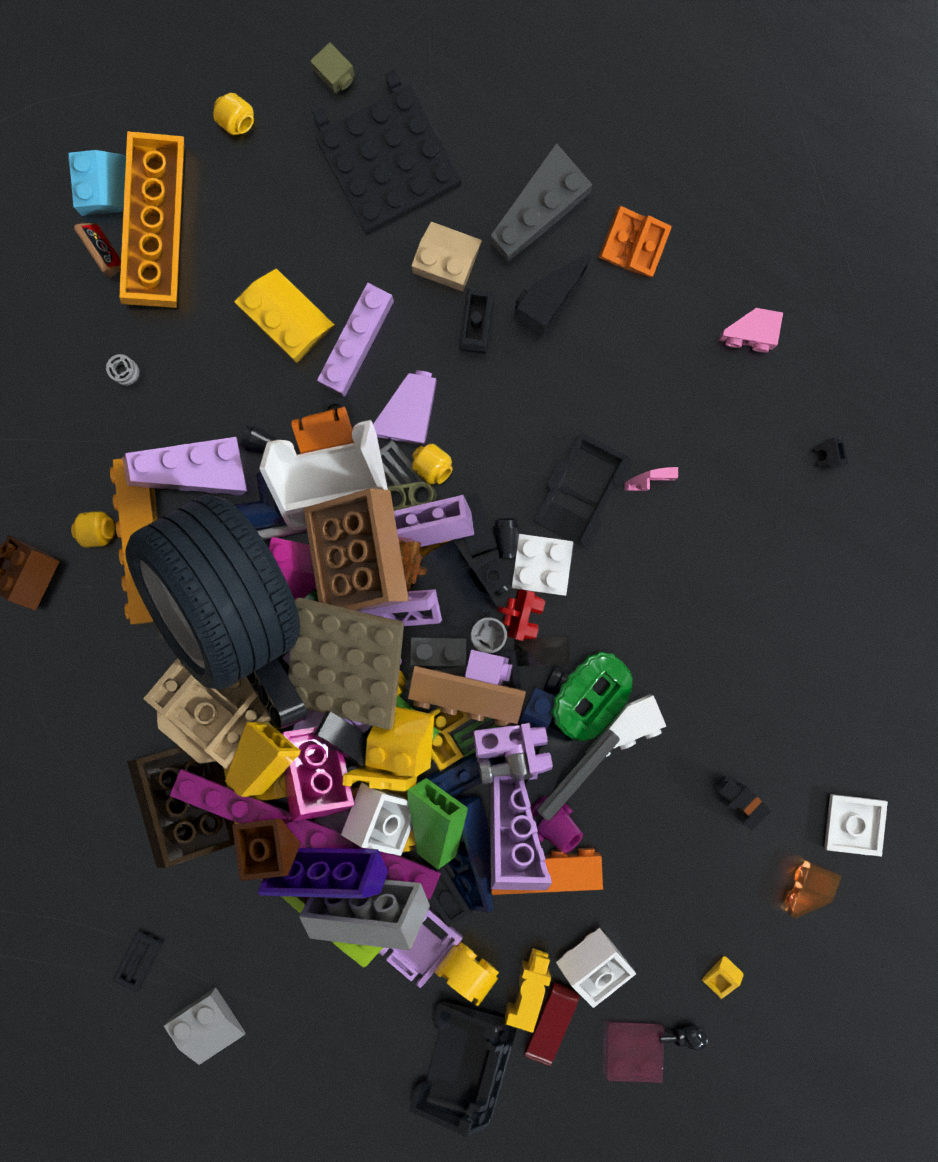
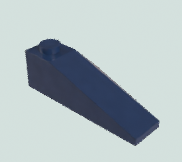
[448,796,493,912]

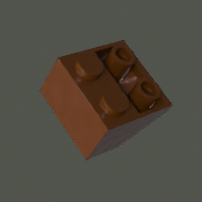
[0,535,60,611]

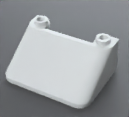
[260,420,388,530]

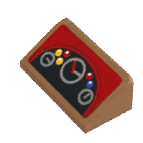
[74,222,121,278]

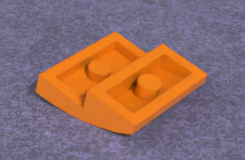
[598,206,672,277]

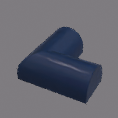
[234,472,287,529]

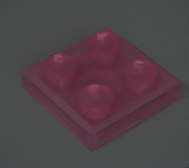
[606,1022,664,1083]

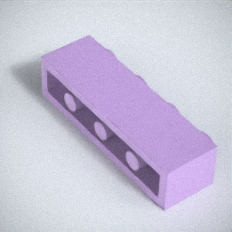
[317,283,394,397]
[394,495,474,552]

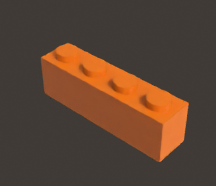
[490,848,603,895]

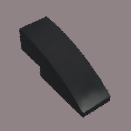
[525,716,572,797]

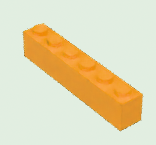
[110,459,158,624]

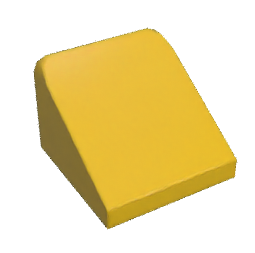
[702,956,743,999]

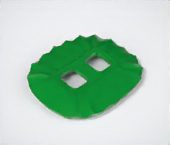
[551,651,633,741]

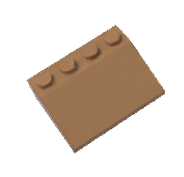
[304,488,409,611]

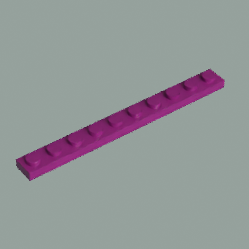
[170,769,441,899]

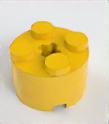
[434,941,499,1006]

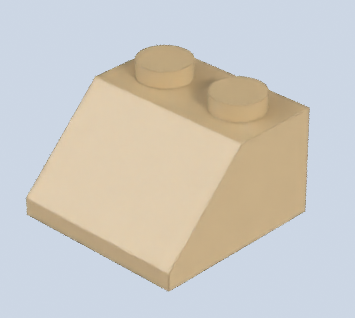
[411,222,482,292]

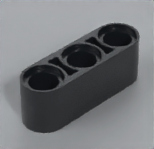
[246,658,307,729]

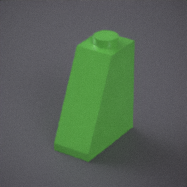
[407,778,468,869]

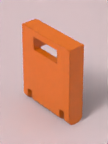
[291,407,354,454]

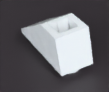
[586,694,666,757]

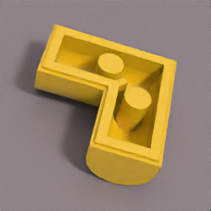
[429,706,470,772]

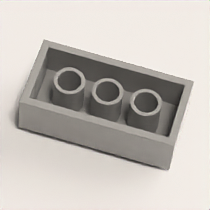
[299,880,430,951]

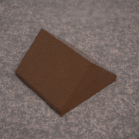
[232,818,301,881]

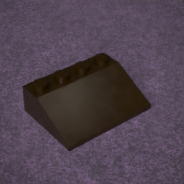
[127,746,235,868]

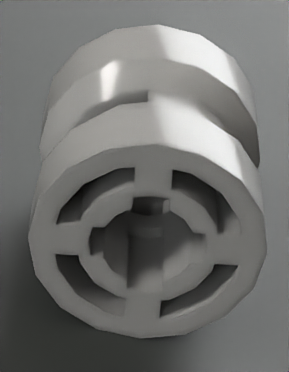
[106,354,139,386]

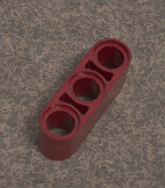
[523,982,580,1067]

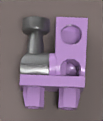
[473,723,553,785]

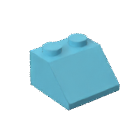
[68,150,126,216]

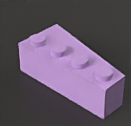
[122,437,247,495]
[490,776,552,890]

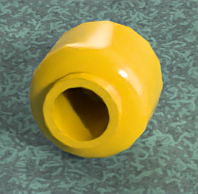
[213,93,254,135]
[412,444,453,485]
[71,511,115,548]

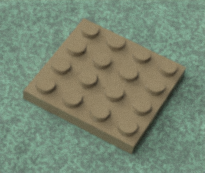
[288,597,404,730]

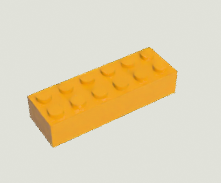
[119,131,184,308]

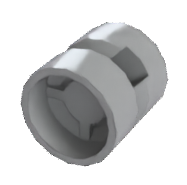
[470,617,507,653]

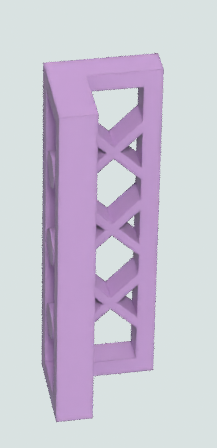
[360,589,442,626]

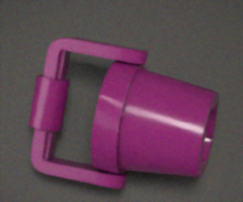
[530,796,583,853]

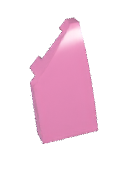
[624,467,678,491]

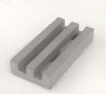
[380,440,426,486]

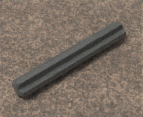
[537,729,620,821]

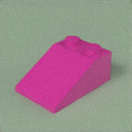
[269,537,316,600]
[282,727,354,822]

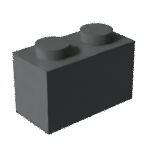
[410,637,467,666]

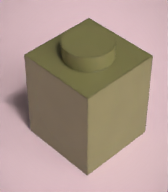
[310,42,355,93]

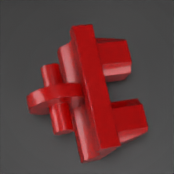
[497,589,545,641]

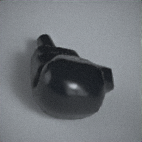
[659,1026,708,1050]

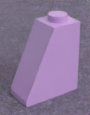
[373,370,437,446]

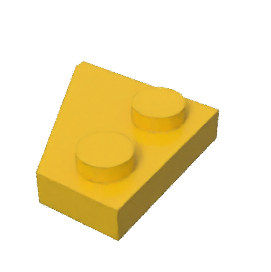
[342,764,417,791]

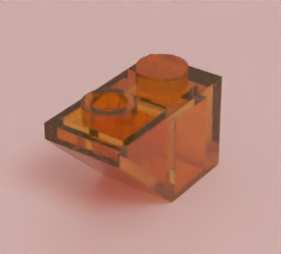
[784,860,842,918]

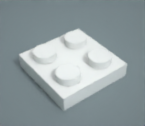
[512,534,573,596]
[824,794,888,857]

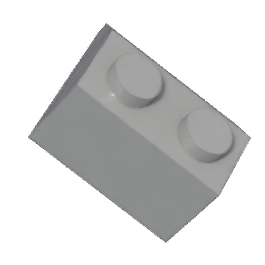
[164,987,246,1065]

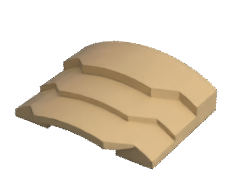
[143,658,271,769]

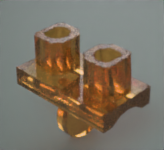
[399,540,427,591]

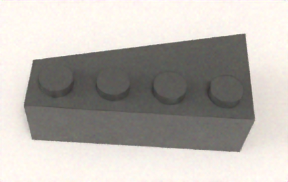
[490,143,592,263]

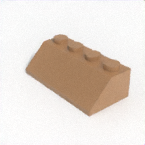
[408,666,526,727]

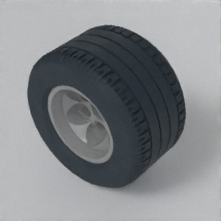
[125,495,300,690]

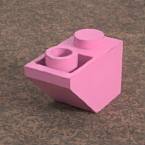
[719,308,783,352]

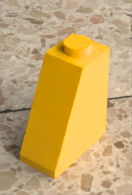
[225,722,301,797]

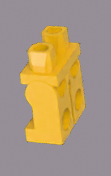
[504,948,551,1033]

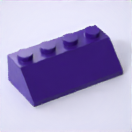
[258,848,388,898]

